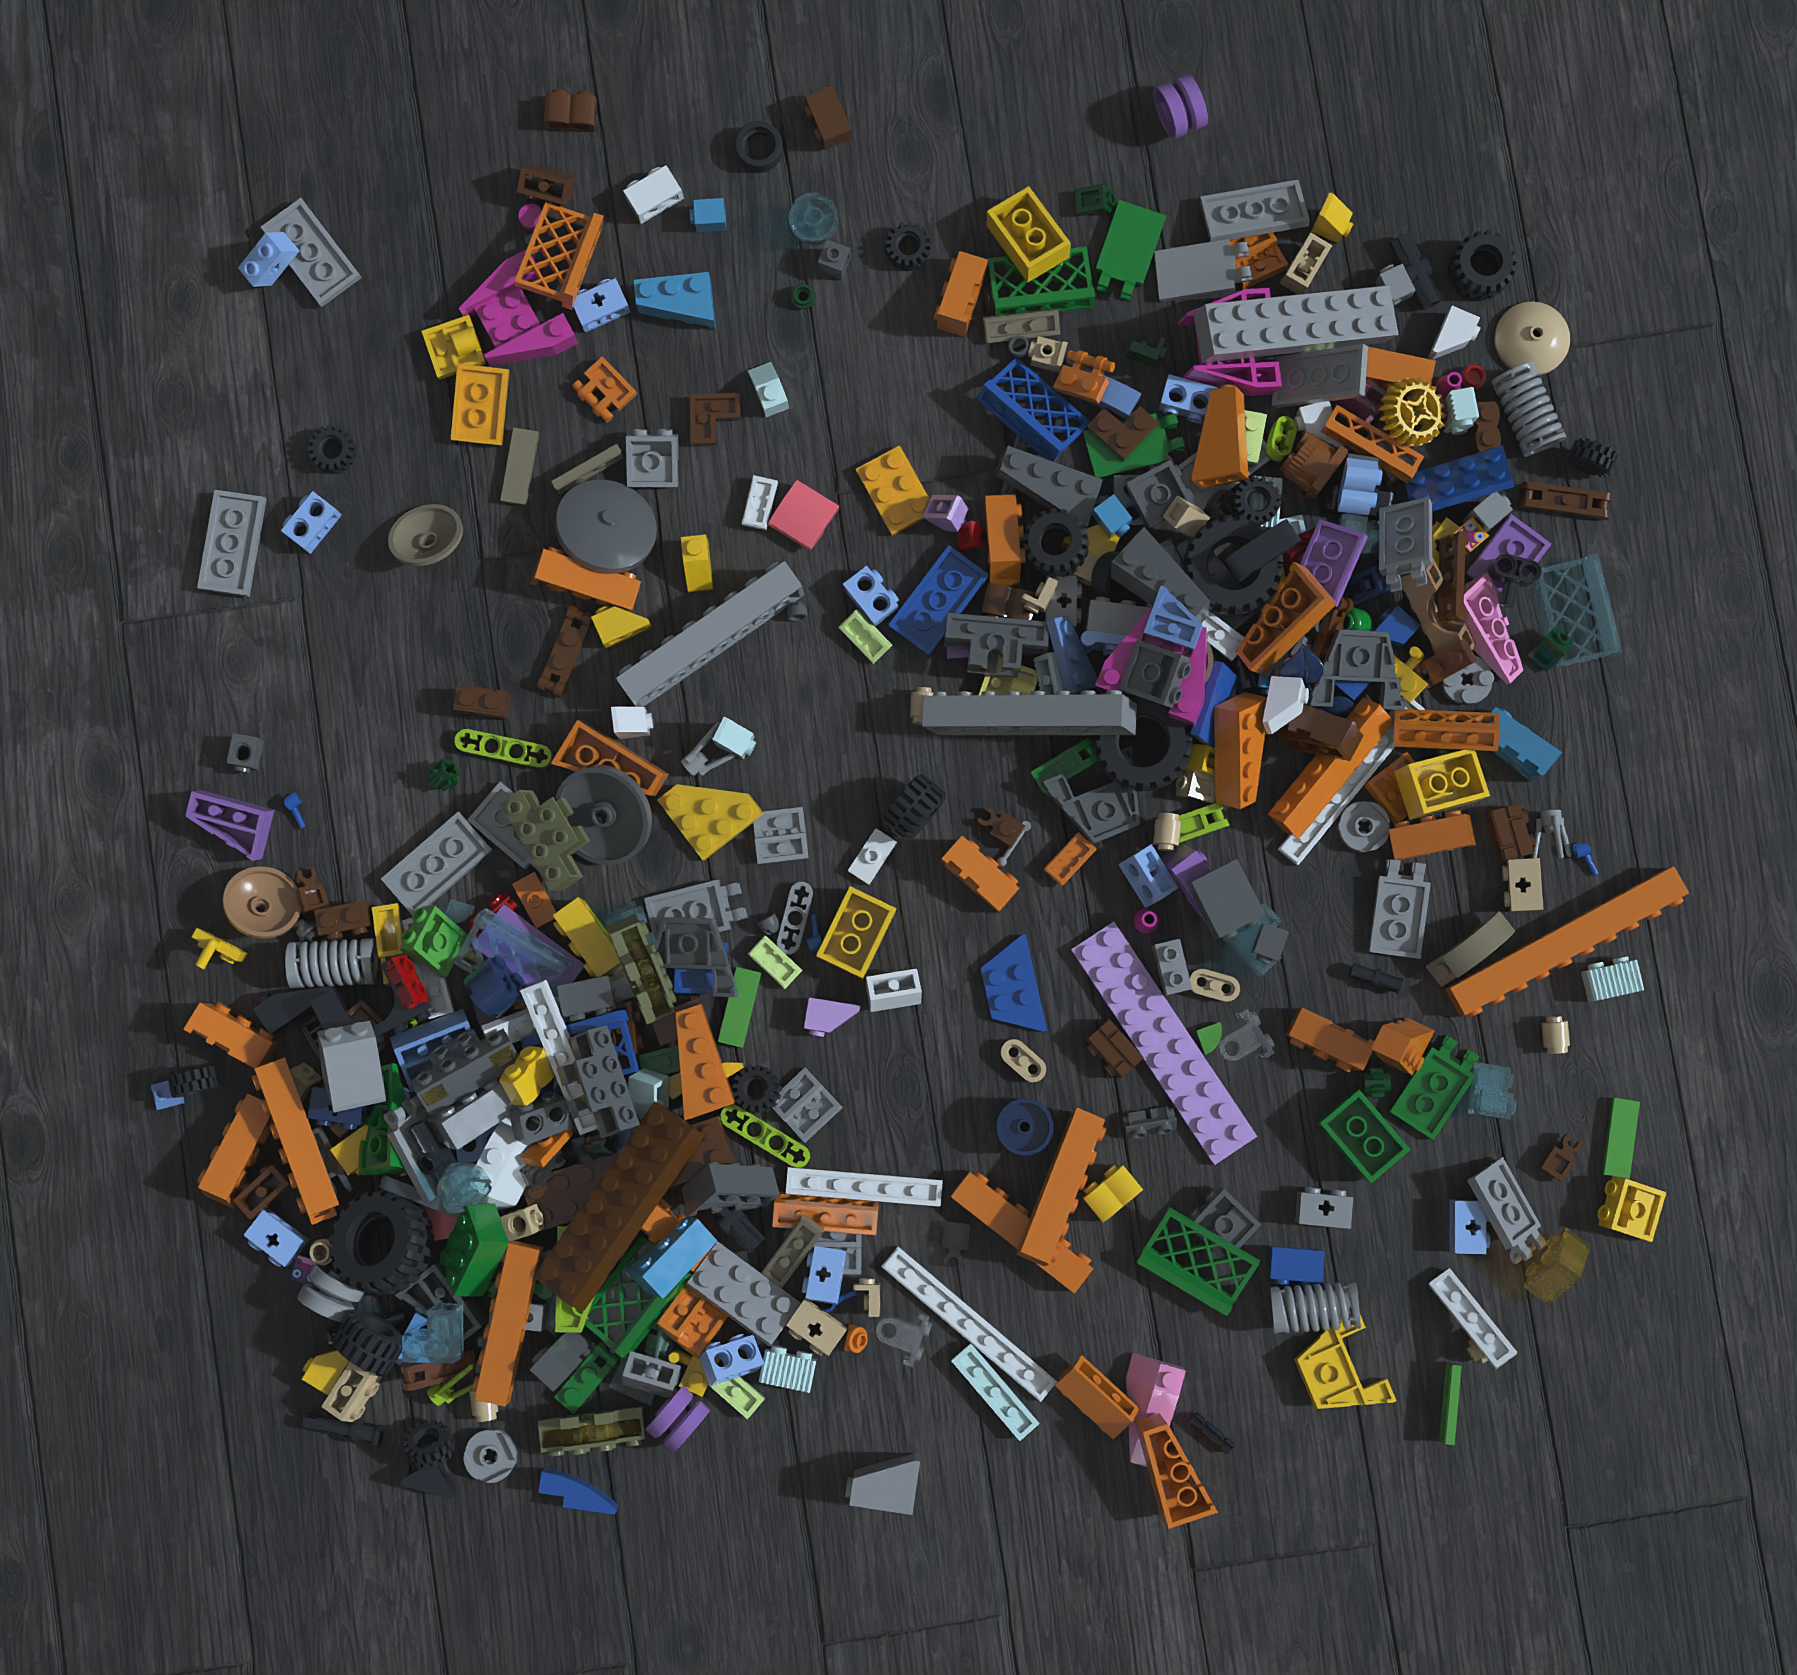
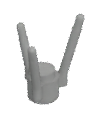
[681,722,735,776]
[1531,810,1572,859]

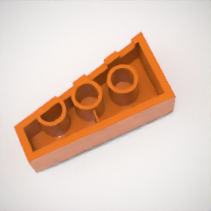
[530,547,641,612]
[1235,562,1337,675]
[1214,692,1267,809]
[551,720,669,796]
[676,1003,735,1121]
[198,1094,274,1209]
[1135,1413,1218,1529]

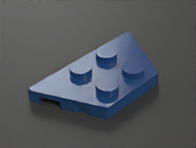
[981,934,1047,1032]

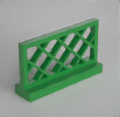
[988,247,1095,315]
[1137,1207,1260,1316]
[585,1235,693,1358]

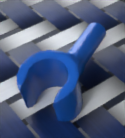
[284,792,306,829]
[1572,842,1599,876]
[806,914,823,952]
[824,1290,857,1312]

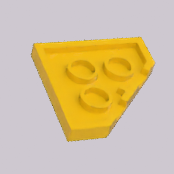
[657,784,764,860]

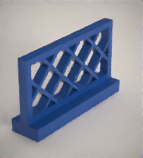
[976,357,1090,462]
[523,1010,639,1096]

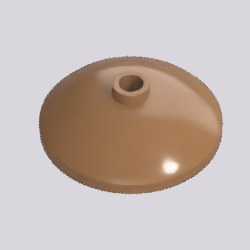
[223,867,301,939]

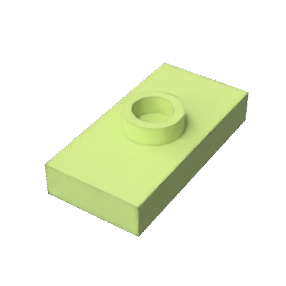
[838,609,892,664]
[748,936,803,989]

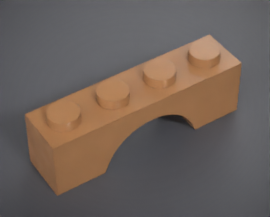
[1400,558,1476,655]

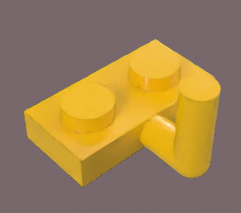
[1393,647,1428,703]
[192,928,248,969]
[669,1342,720,1397]

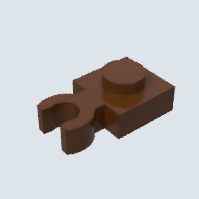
[977,807,1025,848]
[295,868,330,915]
[1539,1133,1583,1182]

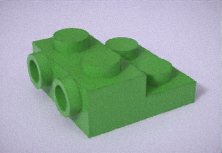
[400,906,468,978]

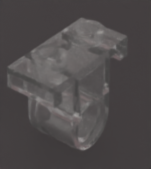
[1217,1009,1275,1061]
[876,1311,932,1367]

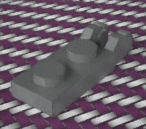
[312,1125,354,1199]

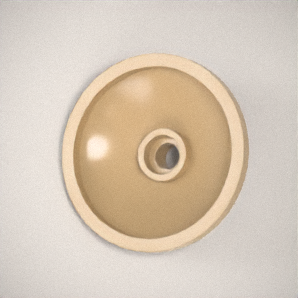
[1494,302,1570,376]

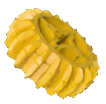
[1379,378,1446,447]

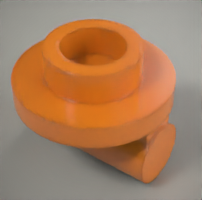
[844,1324,868,1353]

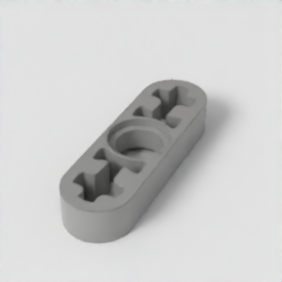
[777,882,813,955]

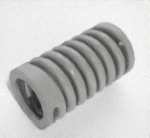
[1491,362,1567,457]
[285,938,379,988]
[1270,1281,1361,1334]

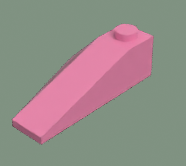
[1453,573,1523,684]
[1126,1353,1186,1467]

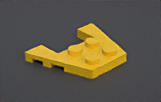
[1294,1307,1396,1409]

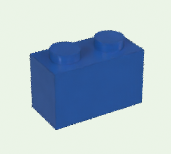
[1267,1245,1324,1287]

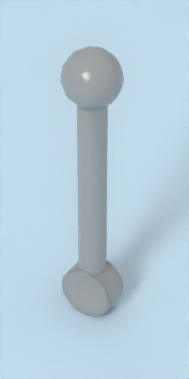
[997,821,1031,867]

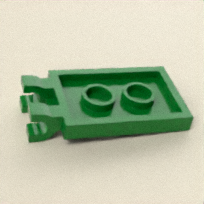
[1095,200,1167,301]
[1083,413,1185,480]
[1389,1036,1480,1140]

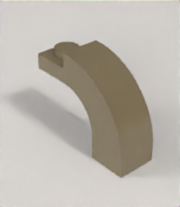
[1426,911,1515,987]

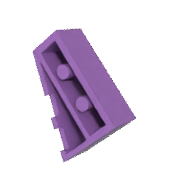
[185,790,274,861]

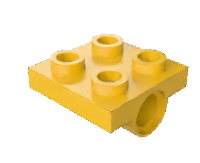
[422,315,487,380]

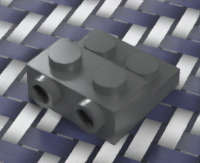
[1125,460,1194,529]
[1119,640,1191,708]
[1186,1187,1262,1258]

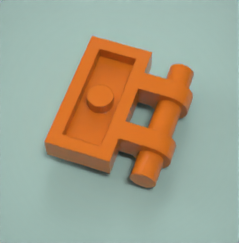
[1053,350,1115,404]
[572,356,637,423]

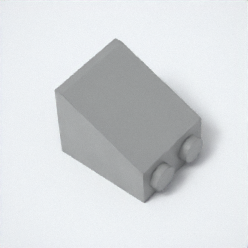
[317,1021,386,1113]
[845,1453,920,1515]

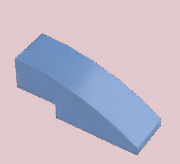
[1083,368,1141,420]

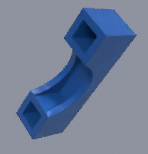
[1334,605,1421,702]

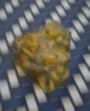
[1523,1228,1591,1306]

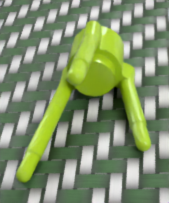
[427,1347,474,1406]

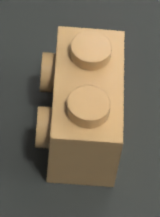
[321,1362,382,1422]

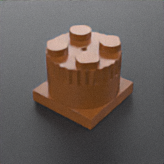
[1280,432,1348,502]

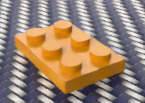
[451,364,509,446]
[856,445,930,536]

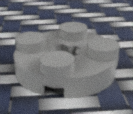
[1441,656,1494,705]
[1337,801,1390,853]
[464,1429,517,1483]

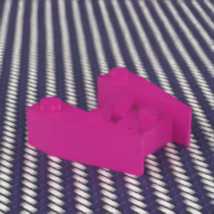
[459,249,578,366]
[1178,288,1282,396]
[1095,607,1208,727]

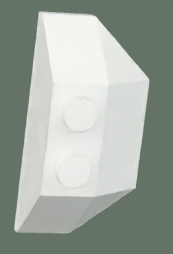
[460,1115,536,1211]

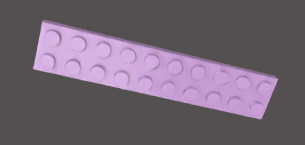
[1071,922,1257,1165]

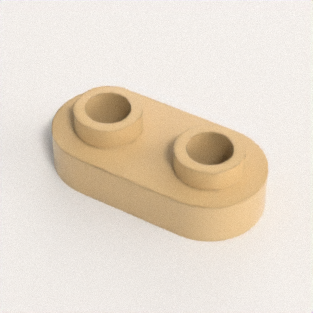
[1189,969,1240,1002]
[1001,1039,1046,1082]

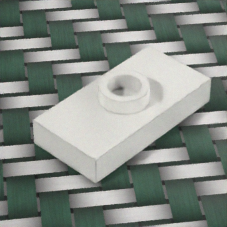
[742,475,778,531]
[848,828,897,885]

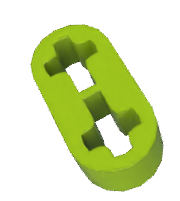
[1266,416,1297,462]

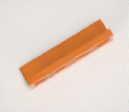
[1320,405,1424,484]
[1393,709,1500,751]
[773,1191,879,1235]

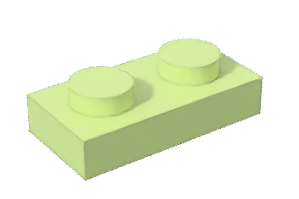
[1245,410,1267,465]
[708,1377,765,1419]

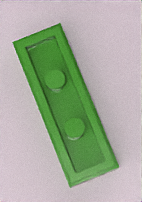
[718,967,762,1048]
[1602,1098,1640,1179]
[1439,1362,1462,1445]

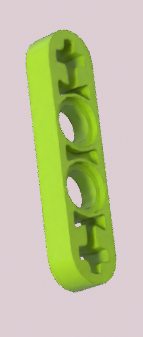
[455,729,553,769]
[721,1104,810,1168]

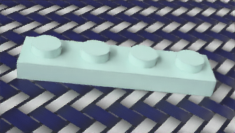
[951,1343,1039,1441]

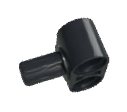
[1488,554,1542,608]

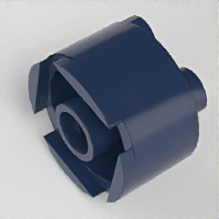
[464,955,525,1018]

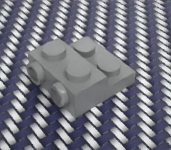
[626,429,679,487]

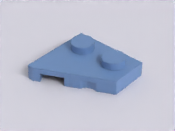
[1144,585,1203,650]

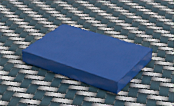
[1190,661,1237,748]

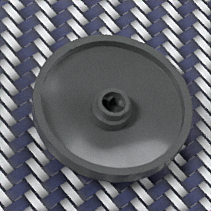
[555,480,657,574]
[555,765,652,865]

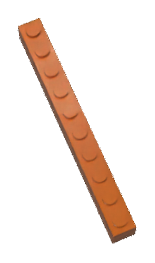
[1445,866,1689,1018]

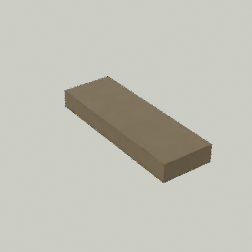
[983,308,1060,343]
[500,427,539,506]
[551,444,624,495]
[761,1214,825,1289]

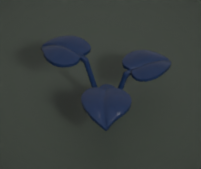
[1265,646,1355,736]

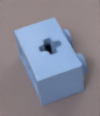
[238,232,299,287]
[573,278,630,333]
[1449,1199,1490,1254]
[244,1209,310,1267]
[802,1246,846,1305]

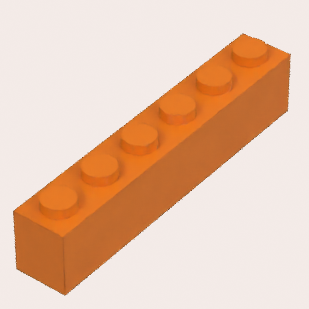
[1268,697,1394,839]
[251,1058,339,1217]
[1016,1108,1106,1267]
[950,1171,1093,1294]
[472,1240,543,1407]

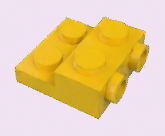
[1597,1176,1666,1242]

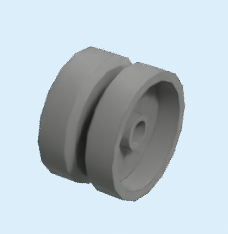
[297,1264,365,1322]

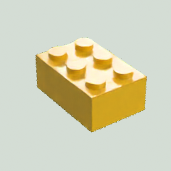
[987,186,1071,282]
[1394,750,1490,820]
[816,886,896,979]
[553,897,622,978]

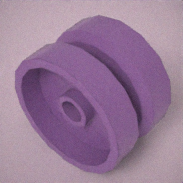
[1153,74,1208,139]
[645,1386,711,1454]

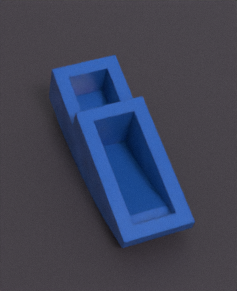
[538,1468,618,1515]

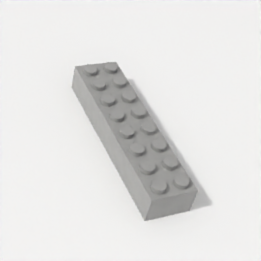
[1194,286,1399,363]
[616,561,804,707]
[922,690,1137,735]

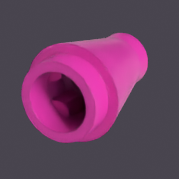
[1436,372,1462,399]
[1134,908,1159,934]

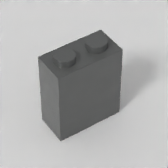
[1186,859,1266,941]

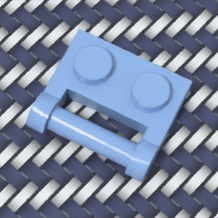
[1080,631,1126,656]

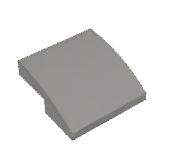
[753,806,809,864]
[772,1068,843,1143]
[809,1231,862,1275]

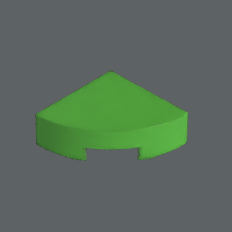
[1195,1022,1222,1055]

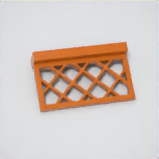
[514,201,604,310]

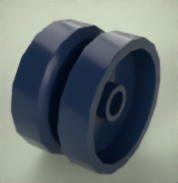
[995,1098,1053,1156]

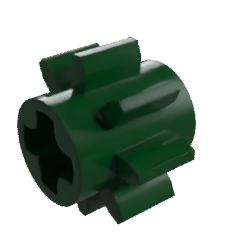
[427,758,460,792]
[1361,1067,1391,1098]

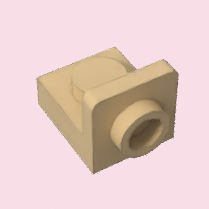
[1021,577,1058,614]
[1176,771,1215,803]
[290,1063,322,1103]
[853,1278,880,1317]

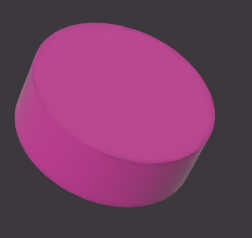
[518,204,542,231]

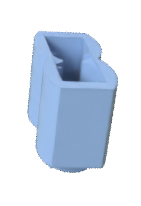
[1337,458,1382,515]

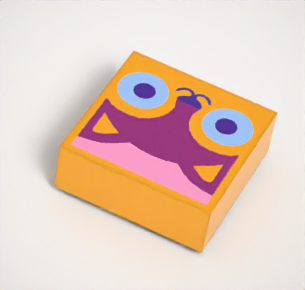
[1452,517,1489,554]

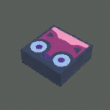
[290,1253,315,1284]

